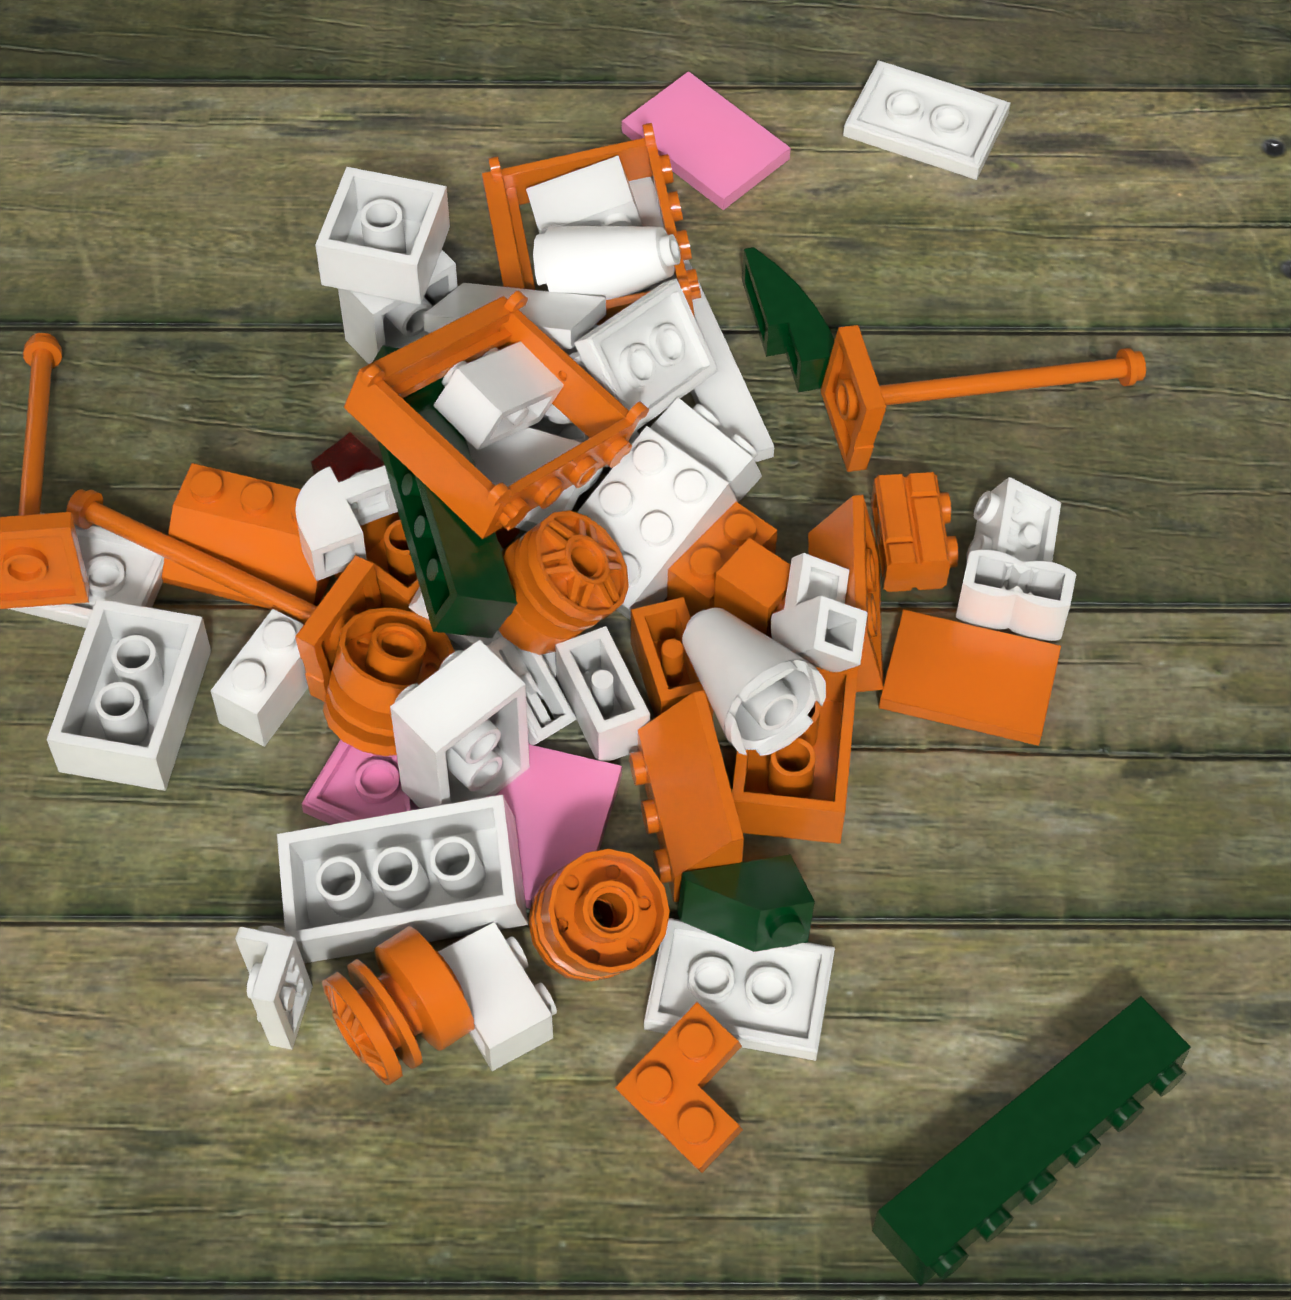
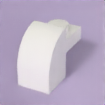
[295,465,398,581]
[771,553,868,672]

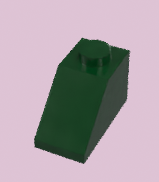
[677,854,815,952]

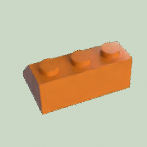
[162,463,331,610]
[808,495,883,692]
[629,690,744,902]

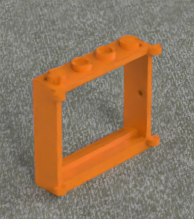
[482,123,701,325]
[344,290,649,539]

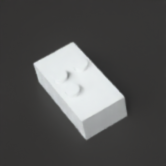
[277,795,528,963]

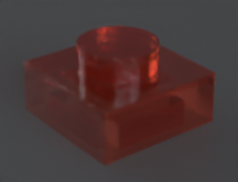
[311,432,384,482]

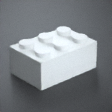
[577,426,738,621]
[47,599,211,791]
[390,639,530,809]

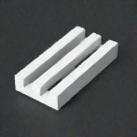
[486,636,577,745]

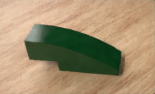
[742,247,835,393]

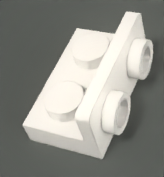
[966,477,1061,563]
[235,926,313,1050]

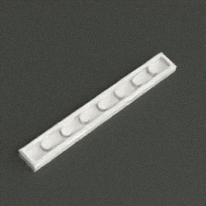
[629,177,774,462]

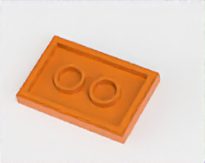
[879,609,1061,746]

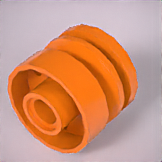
[498,510,629,655]
[323,607,455,756]
[528,849,670,982]
[322,926,475,1085]

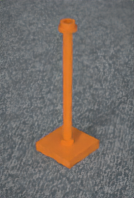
[821,325,1146,472]
[0,333,90,609]
[66,489,383,701]

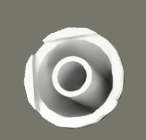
[533,226,681,300]
[682,607,826,756]

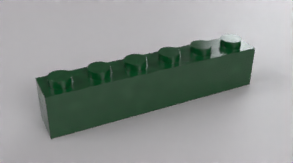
[372,345,517,638]
[872,996,1191,1286]

